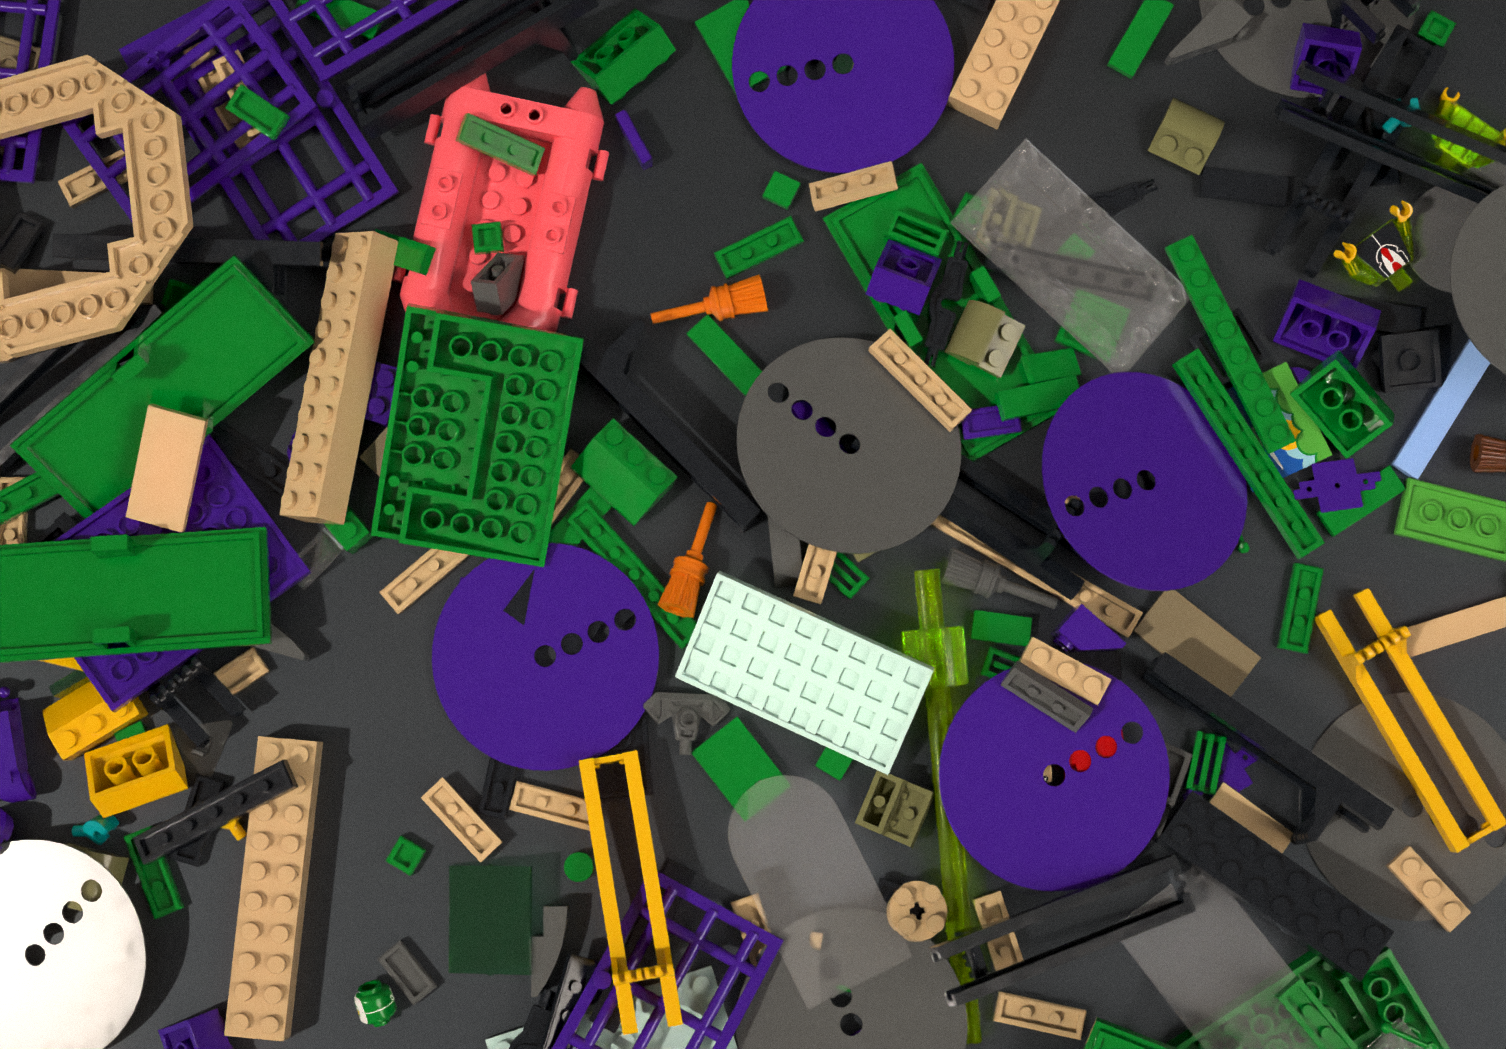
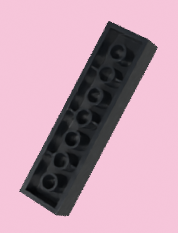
[1155,791,1394,982]

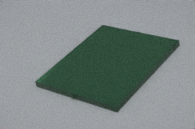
[449,864,532,976]

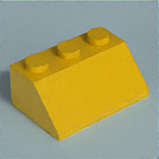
[42,681,148,760]
[84,724,188,818]

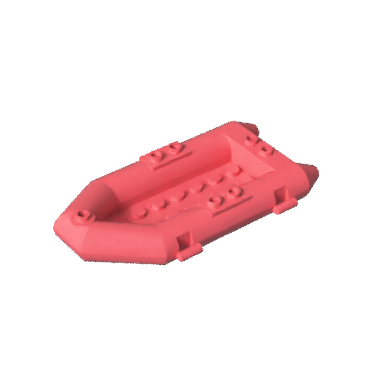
[392,73,609,332]

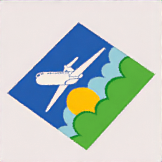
[1226,362,1332,492]

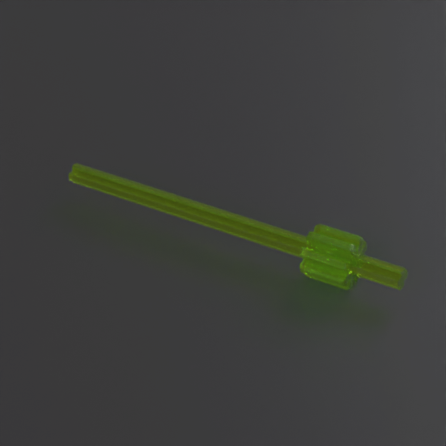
[901,569,982,1044]

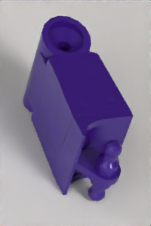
[0,687,37,803]

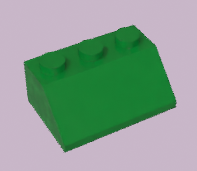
[571,8,676,105]
[1290,350,1395,459]
[570,418,677,526]

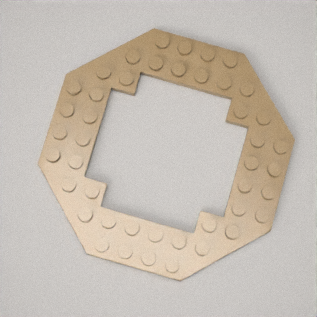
[0,55,194,358]

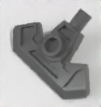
[643,692,730,755]

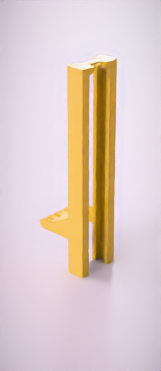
[1314,588,1506,853]
[579,750,683,1035]

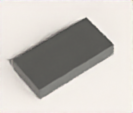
[377,939,438,1005]

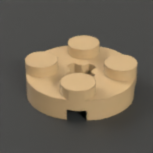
[887,881,947,942]

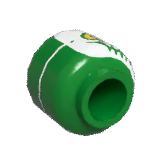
[354,980,397,1027]

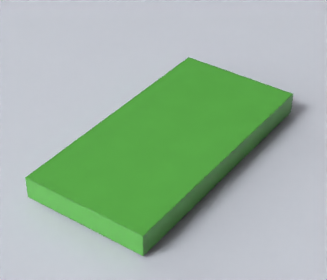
[1394,478,1506,562]

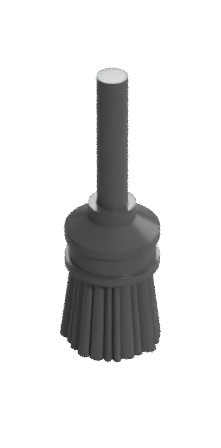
[940,548,1058,609]

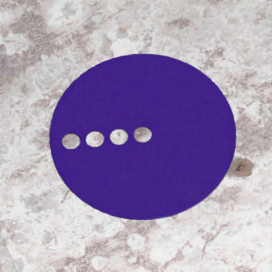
[732,0,954,173]
[1042,372,1247,591]
[432,543,659,771]
[939,663,1170,891]

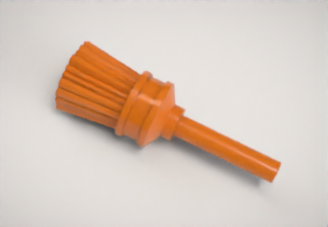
[650,274,768,324]
[658,502,717,618]

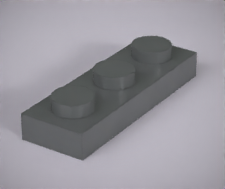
[1001,660,1093,733]

